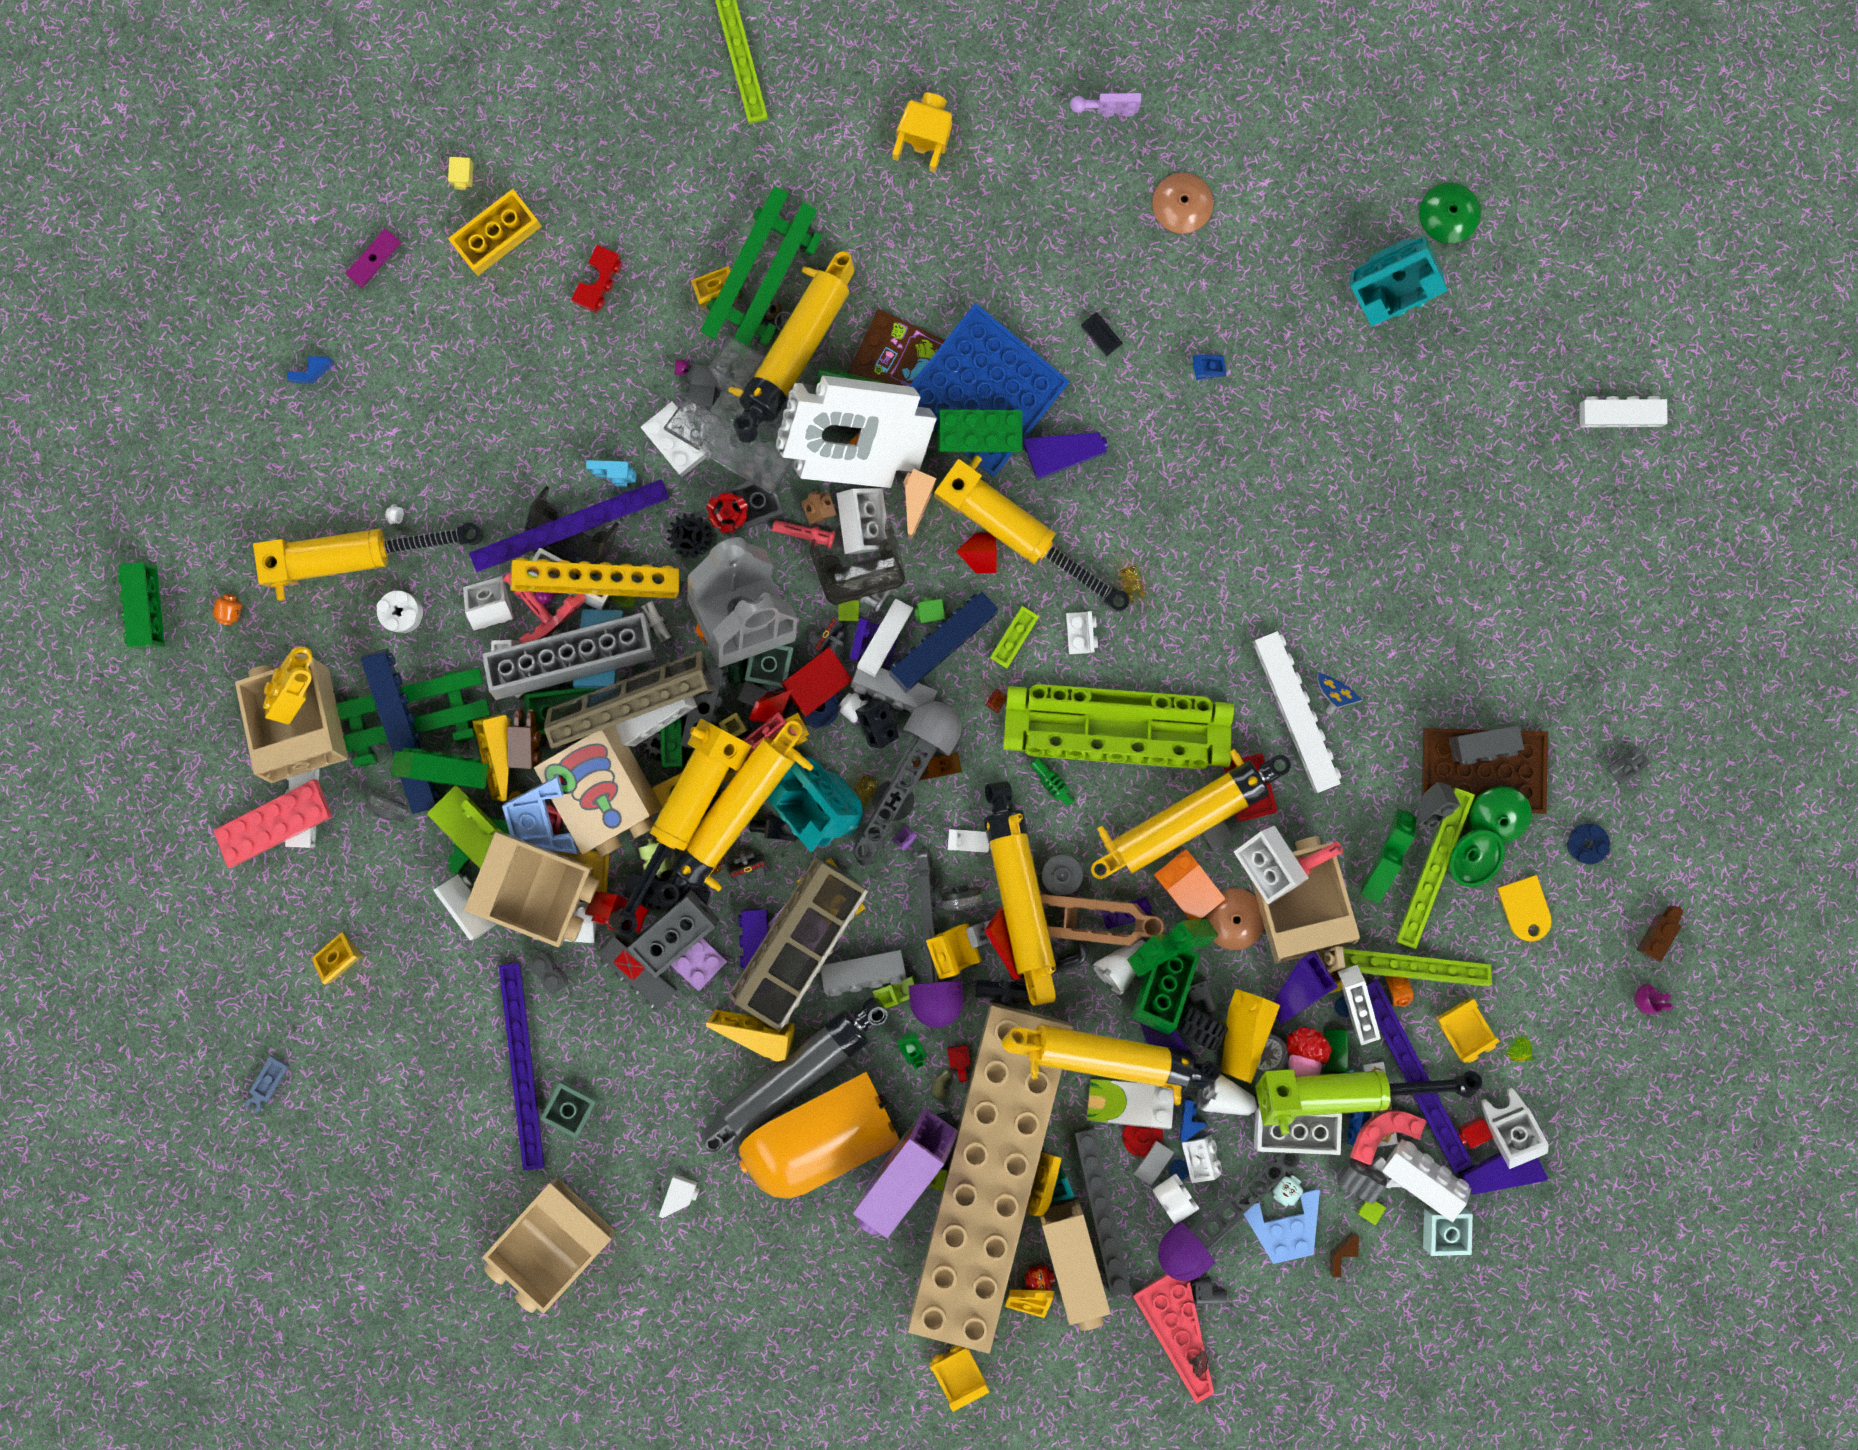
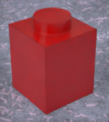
[1458,1116,1493,1149]

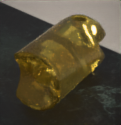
[1119,566,1145,603]
[853,774,878,812]

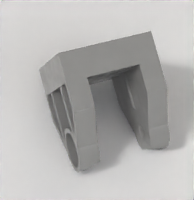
[687,537,798,668]

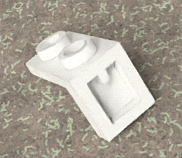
[948,829,989,853]

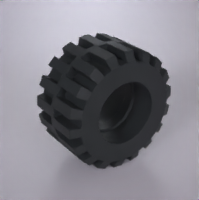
[1175,1003,1228,1051]

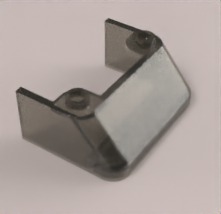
[524,486,619,577]
[810,518,905,605]

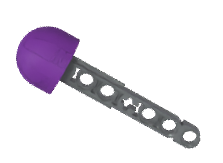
[909,850,964,1028]
[1158,1152,1300,1281]

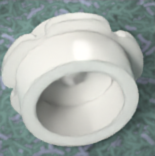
[385,504,404,524]

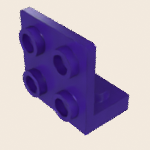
[850,618,898,669]

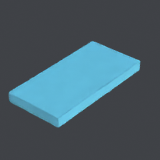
[573,609,624,689]

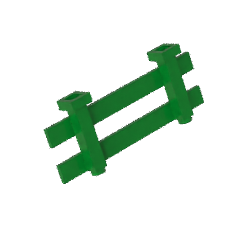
[700,185,822,356]
[336,668,491,768]

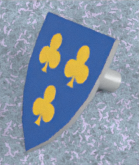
[1317,672,1362,715]

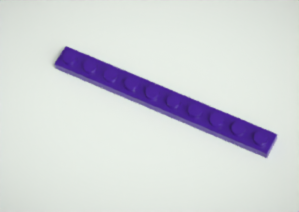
[469,479,669,573]
[499,962,545,1171]
[1366,979,1473,1173]

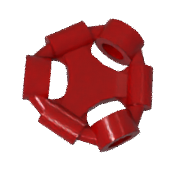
[706,493,748,534]

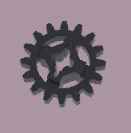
[667,513,711,558]

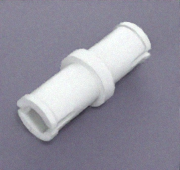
[641,601,672,643]

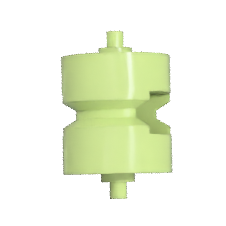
[638,838,671,879]

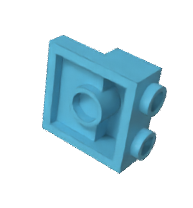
[586,460,637,487]

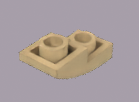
[1316,946,1345,973]

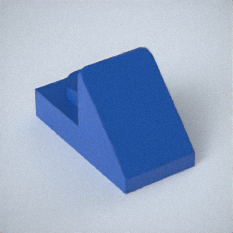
[1192,354,1226,380]
[1179,1098,1208,1142]

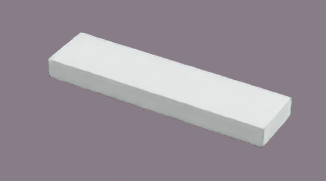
[857,599,913,677]

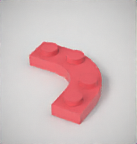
[519,594,586,644]
[1350,1110,1426,1165]

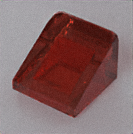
[985,689,1007,714]

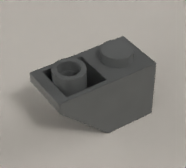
[1417,782,1460,829]

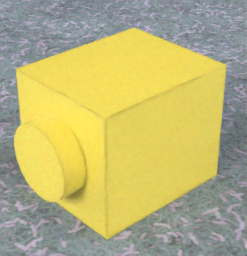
[448,157,474,190]
[719,713,749,738]

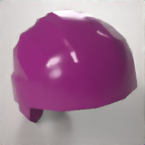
[1634,983,1674,1015]

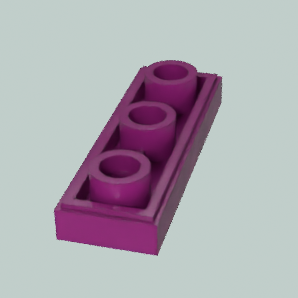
[345,228,402,288]

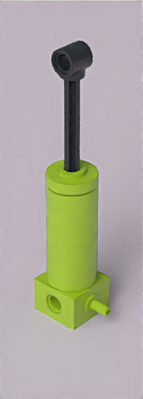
[1255,1069,1482,1135]

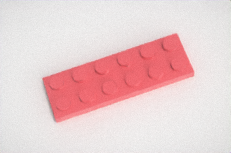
[213,779,332,868]

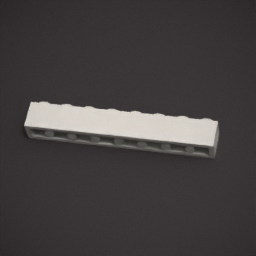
[1253,631,1341,793]

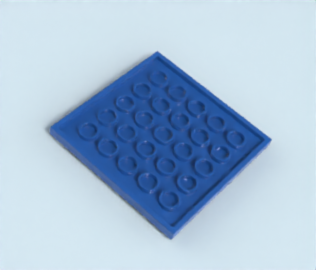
[908,303,1070,477]

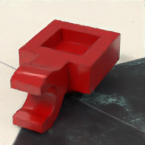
[947,1045,971,1083]

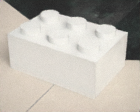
[641,402,713,477]

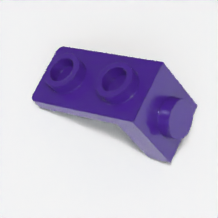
[1101,896,1152,929]

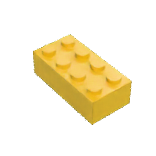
[448,189,542,276]

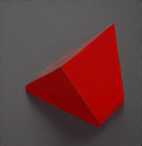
[956,533,997,574]
[749,689,792,723]

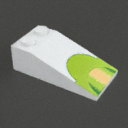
[1087,1079,1174,1130]

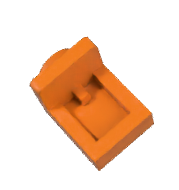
[1385,976,1413,1007]

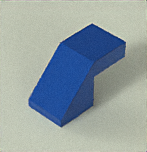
[287,356,334,384]

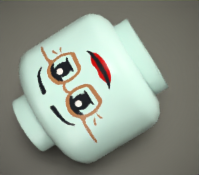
[1272,1175,1303,1207]

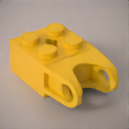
[263,647,312,725]

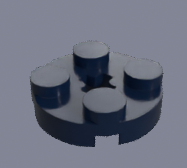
[797,695,839,729]
[1567,823,1610,865]

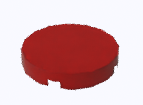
[1122,1125,1163,1157]

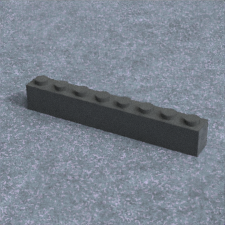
[1073,1126,1131,1297]

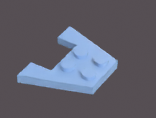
[502,775,579,854]
[1244,1188,1320,1264]

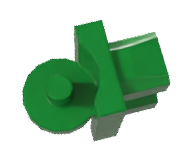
[896,1032,927,1069]

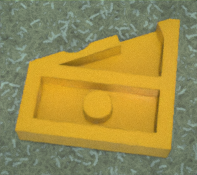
[1005,1290,1054,1318]

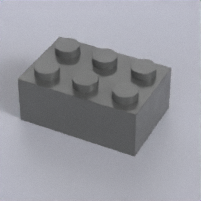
[712,474,785,536]
[1448,725,1524,765]

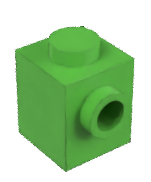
[914,597,945,624]

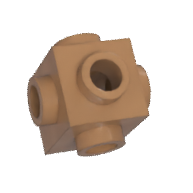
[801,491,837,525]

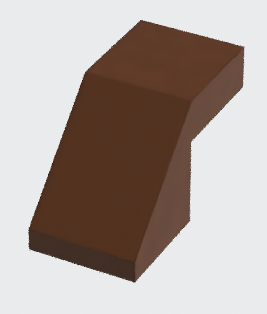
[912,752,962,781]
[1330,1232,1359,1277]

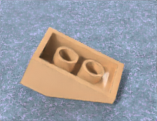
[903,469,936,539]

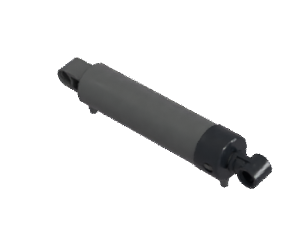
[701,998,888,1153]

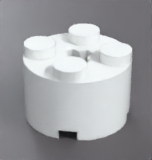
[377,591,423,633]
[1153,1174,1200,1224]

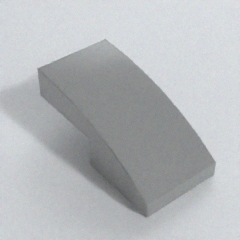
[1134,1140,1174,1185]

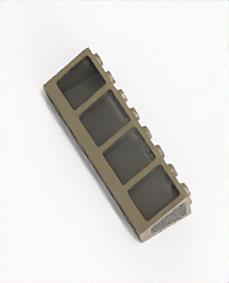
[544,651,717,749]
[728,856,869,1031]

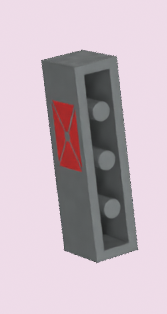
[598,935,678,1010]

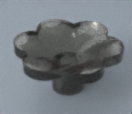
[1189,1350,1209,1377]

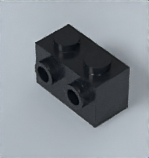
[855,699,899,749]

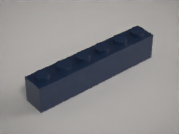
[890,592,999,693]

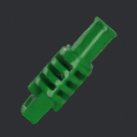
[1029,757,1074,807]

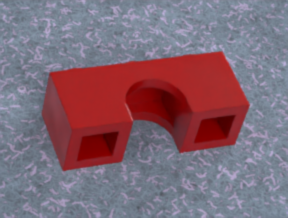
[571,245,622,314]

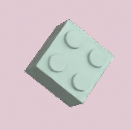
[1423,1207,1473,1256]

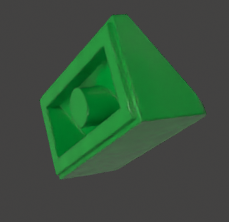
[1325,1029,1348,1072]

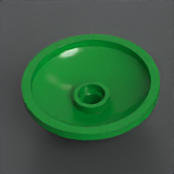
[1419,183,1481,244]
[1469,786,1532,844]
[1448,829,1505,887]

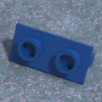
[1347,1111,1370,1146]

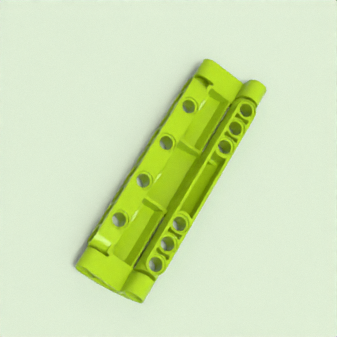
[1003,684,1234,769]

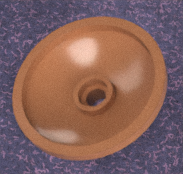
[1152,173,1213,234]
[1204,888,1264,950]

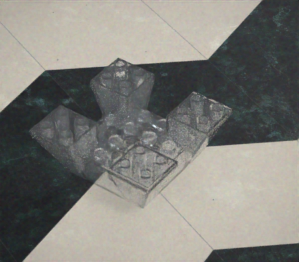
[663,337,816,494]

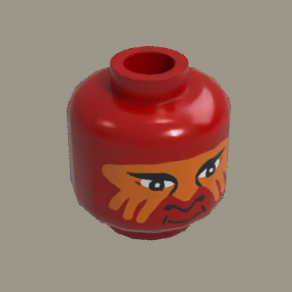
[1024,1265,1055,1291]

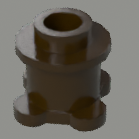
[764,299,782,320]

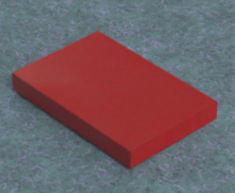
[781,647,853,717]
[1223,753,1278,822]
[984,907,1023,981]

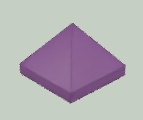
[892,825,917,851]

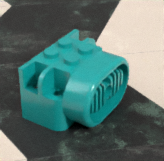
[1350,236,1448,327]
[767,757,863,852]

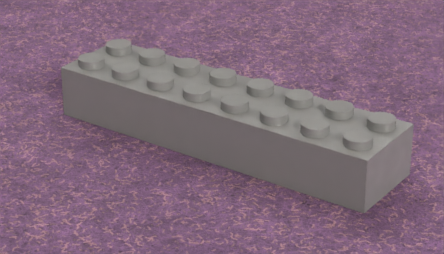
[482,613,656,700]

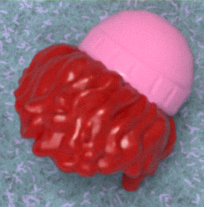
[1286,1027,1332,1076]

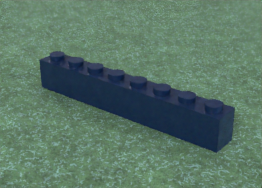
[360,648,441,814]

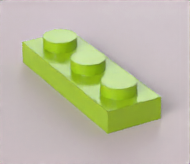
[990,606,1040,669]

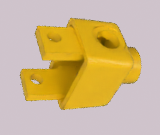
[892,92,952,173]

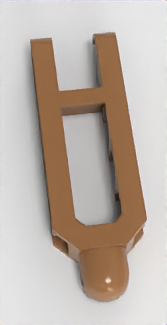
[1040,894,1165,946]

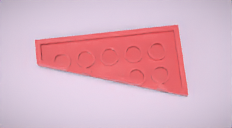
[1132,1274,1214,1404]

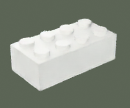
[1254,1106,1342,1155]
[1382,1139,1472,1222]

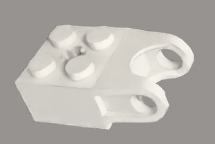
[1480,1088,1548,1169]

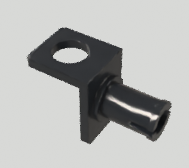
[749,818,797,841]

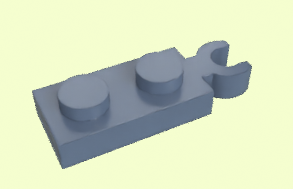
[245,1056,290,1113]

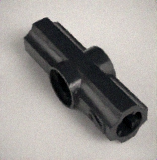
[975,979,1031,1004]

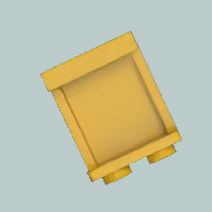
[926,923,981,980]
[1435,997,1500,1063]
[929,1345,989,1412]

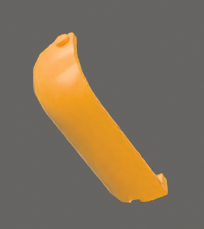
[739,1072,899,1199]

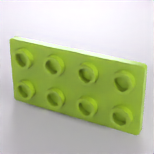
[427,786,503,869]

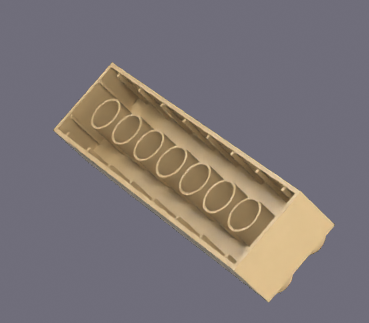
[908,1001,1073,1354]

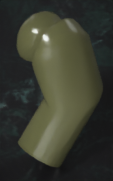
[931,1068,953,1100]

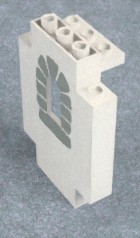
[776,375,937,488]

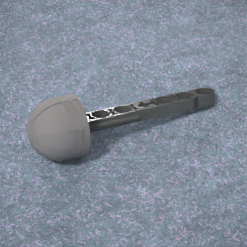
[853,701,961,860]

